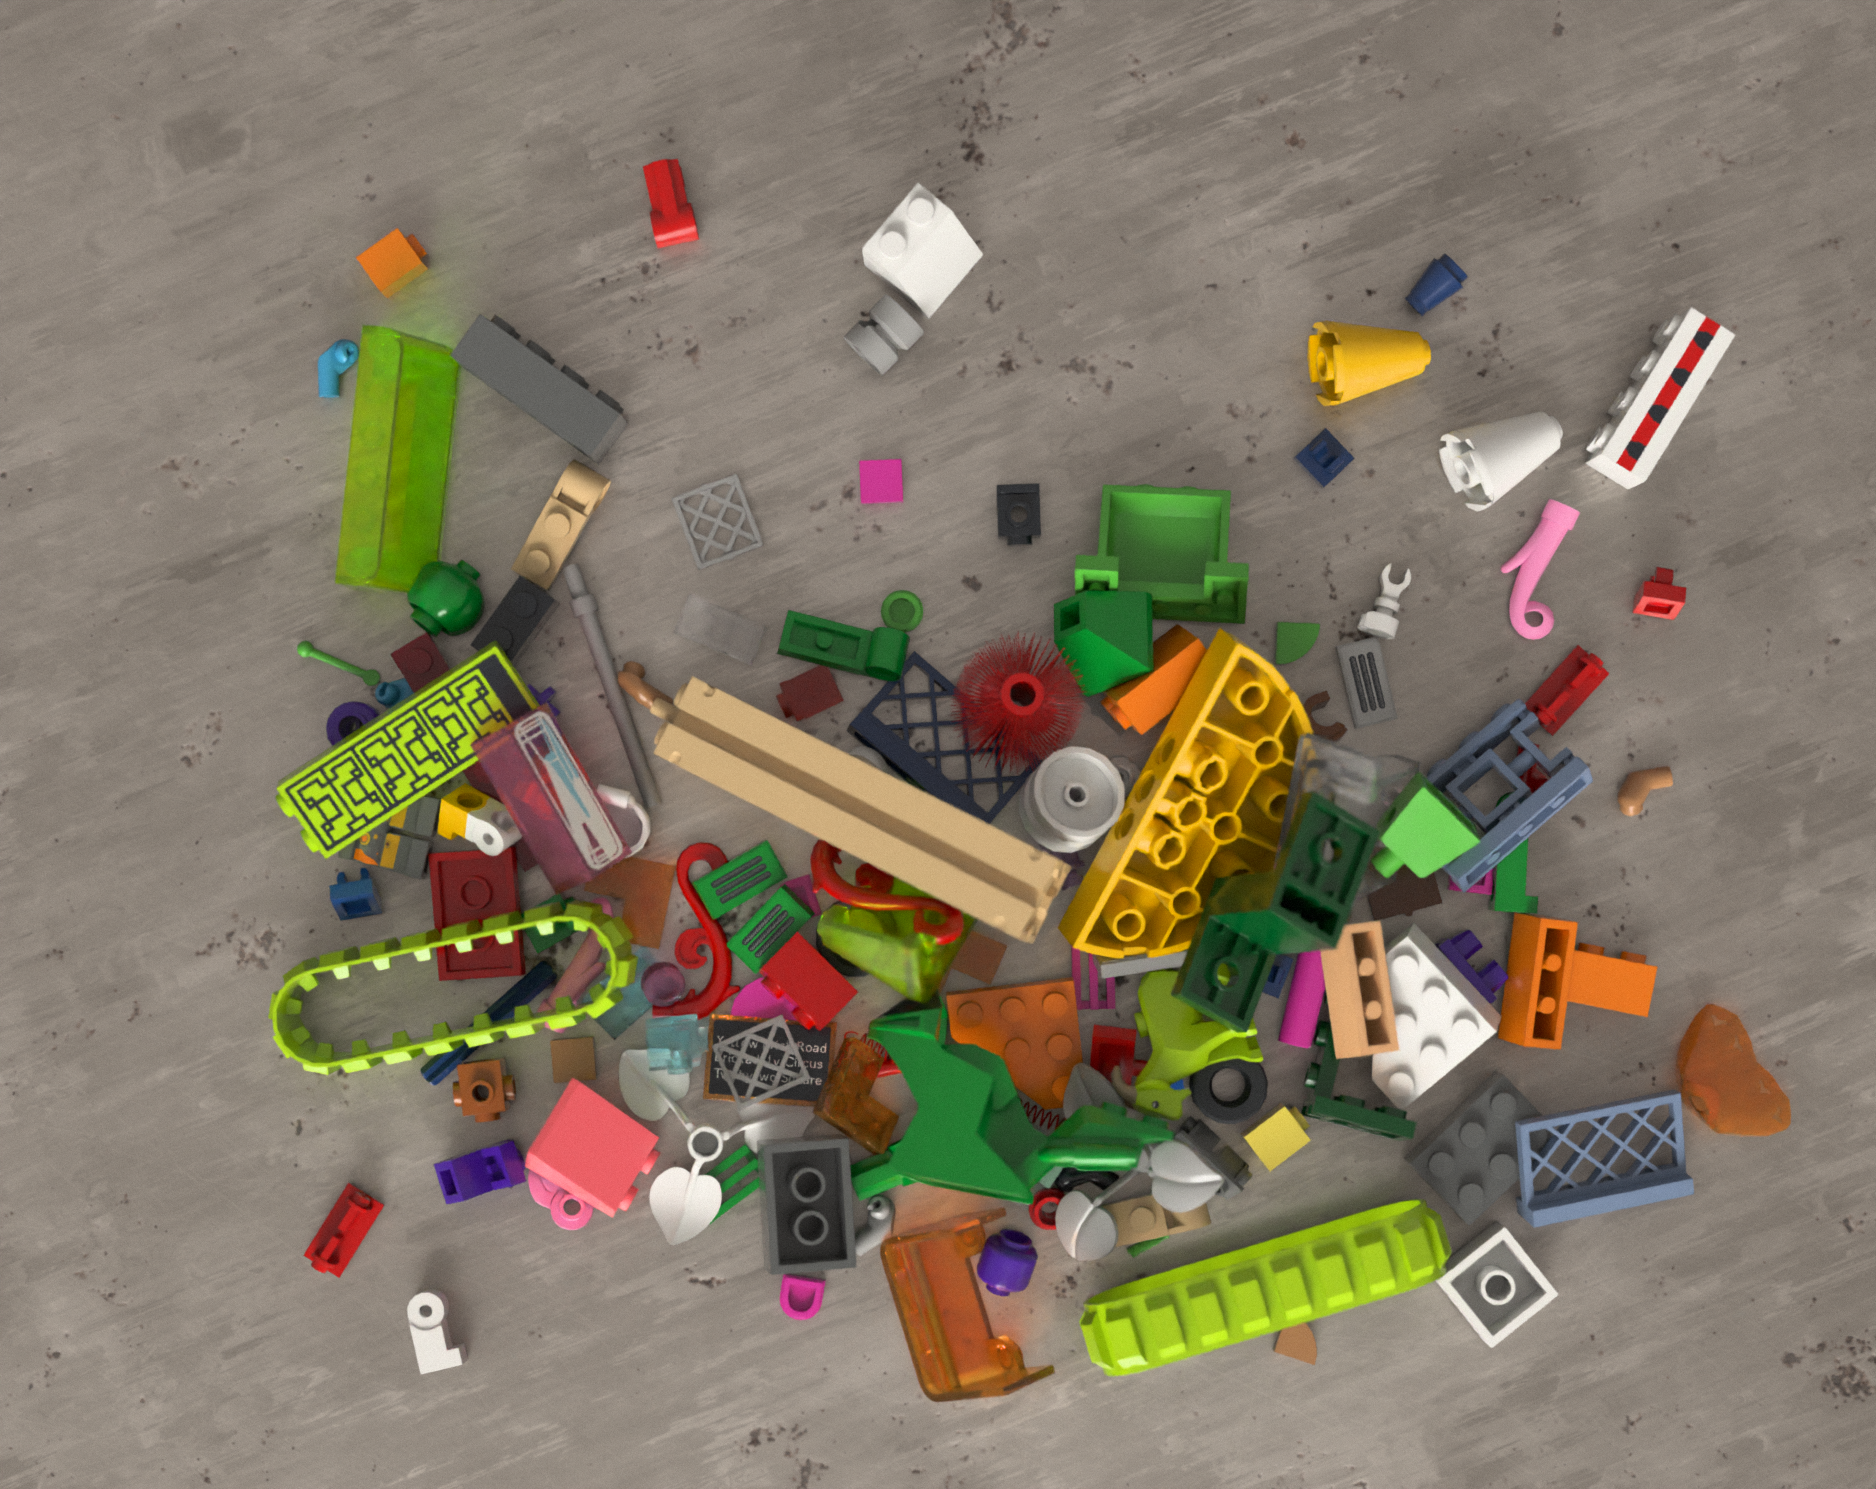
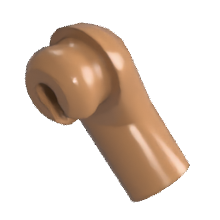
[618,661,673,710]
[1617,766,1673,816]

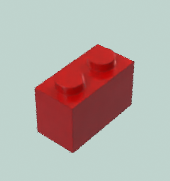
[759,932,858,1031]

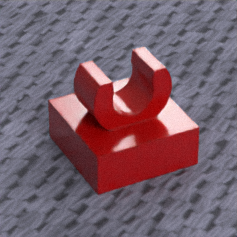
[1632,567,1686,620]

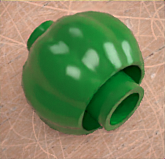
[407,560,484,637]

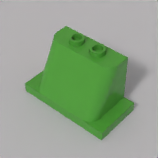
[1075,484,1249,624]

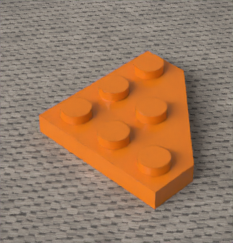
[946,977,1083,1110]

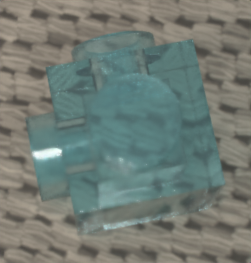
[644,1014,708,1075]

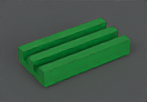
[704,1143,759,1224]

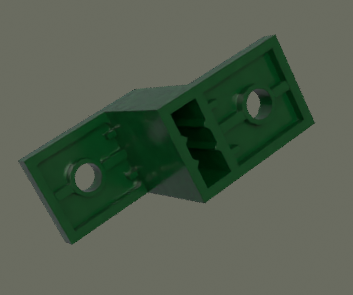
[1170,791,1380,1033]

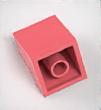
[525,1078,661,1218]

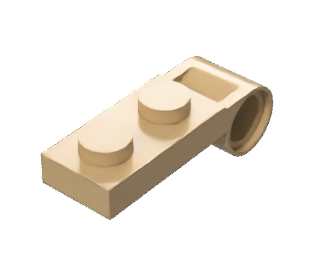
[511,459,611,590]
[1100,1193,1211,1247]

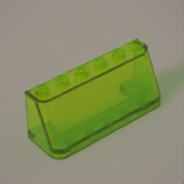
[335,325,461,596]

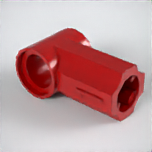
[643,159,699,248]

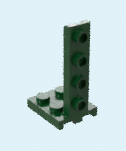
[1301,993,1417,1141]

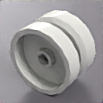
[1019,746,1125,853]

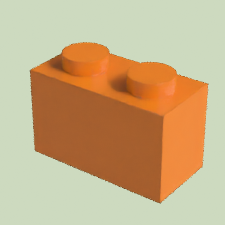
[1567,942,1657,1017]

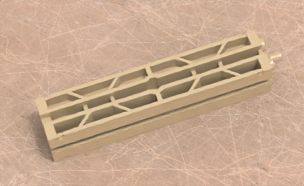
[650,676,1072,944]

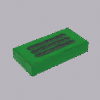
[692,840,788,919]
[726,884,815,974]

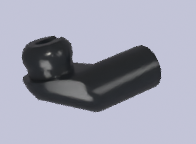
[1054,1167,1120,1192]

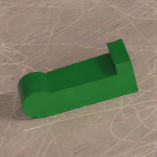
[1488,791,1538,914]

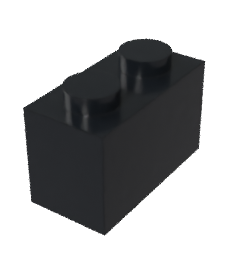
[471,576,560,667]

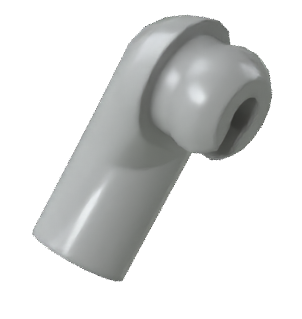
[855,1195,896,1256]

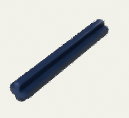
[420,960,558,1086]

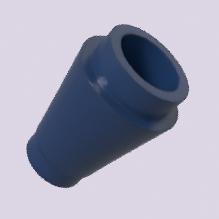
[1405,253,1468,316]

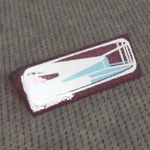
[470,702,632,895]

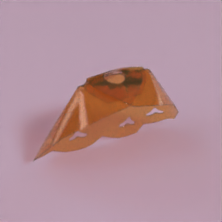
[1675,1004,1791,1137]

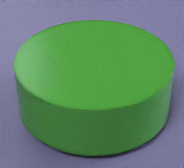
[881,590,923,633]

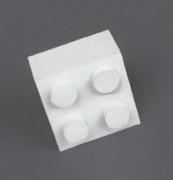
[1435,1221,1559,1348]

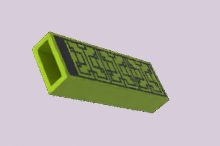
[275,640,544,859]

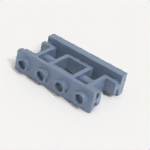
[1427,698,1593,893]

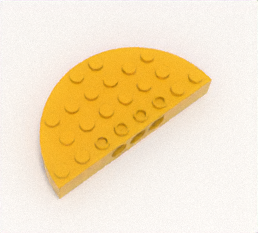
[1057,628,1318,958]

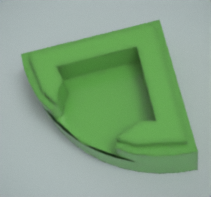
[1275,622,1320,665]

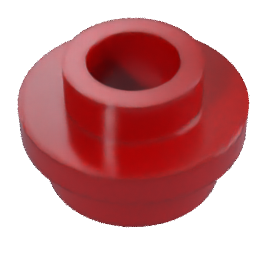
[1029,1187,1066,1230]

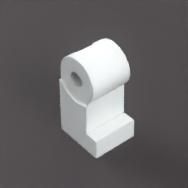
[407,1289,468,1374]

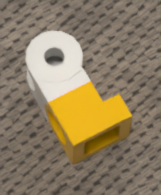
[437,783,524,856]

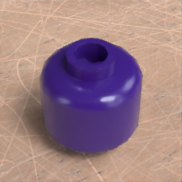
[326,701,380,746]
[976,1229,1038,1296]

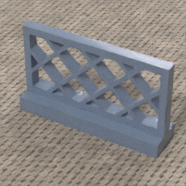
[1515,1089,1694,1227]

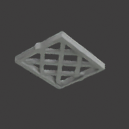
[671,474,764,570]
[712,1015,811,1111]

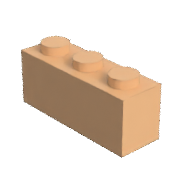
[1320,921,1400,1059]

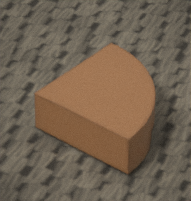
[1273,1322,1317,1365]

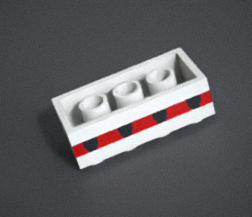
[1585,307,1736,489]

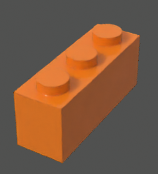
[1498,912,1578,1050]

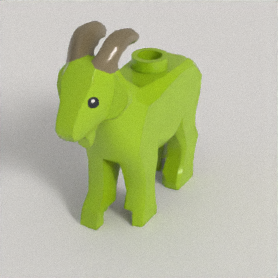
[1111,963,1263,1121]

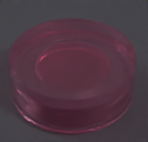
[640,962,686,1007]

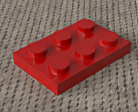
[428,847,526,981]

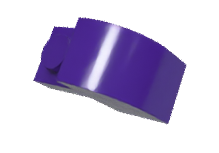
[433,1139,526,1205]

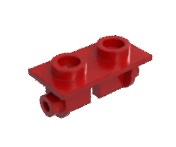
[1525,645,1610,736]
[303,1183,385,1278]

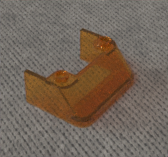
[880,1207,1055,1402]

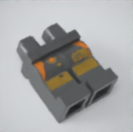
[338,795,441,880]

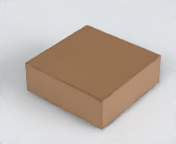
[550,1036,598,1083]

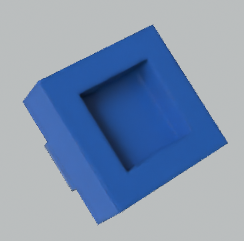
[329,868,382,921]

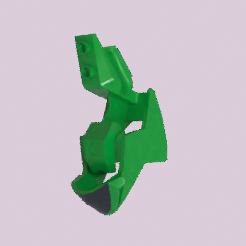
[867,987,1175,1205]

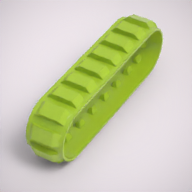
[268,900,638,1075]
[1079,1199,1452,1376]

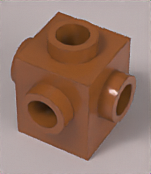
[453,1057,516,1122]

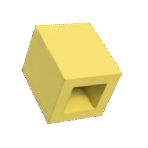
[1240,1103,1311,1171]

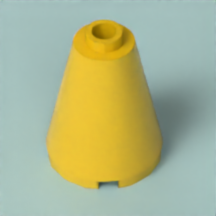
[1307,320,1431,406]

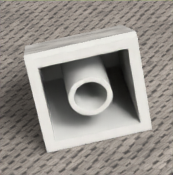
[862,183,983,320]

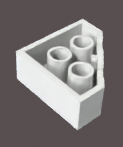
[1372,922,1502,1110]

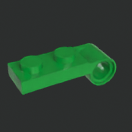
[777,610,910,681]

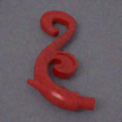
[810,838,964,945]
[652,842,740,1025]

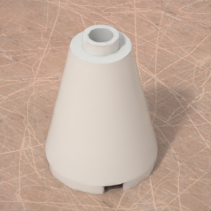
[1439,411,1563,512]

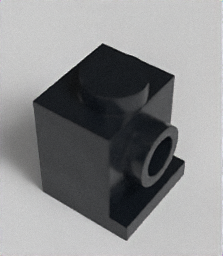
[996,483,1041,547]

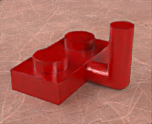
[1090,1025,1148,1086]

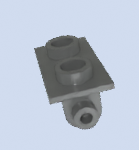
[1174,1116,1253,1200]

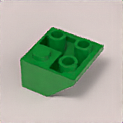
[1054,590,1154,697]

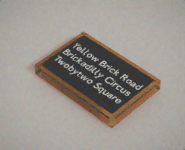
[703,1014,837,1109]

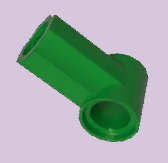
[850,1139,917,1201]

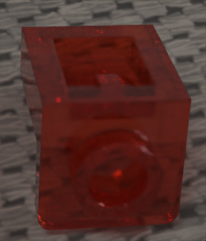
[776,665,844,723]

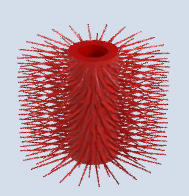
[950,631,1087,775]

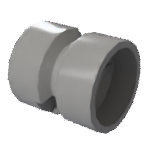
[844,294,924,376]

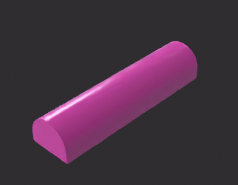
[1278,951,1326,1049]

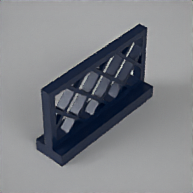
[846,651,1043,824]

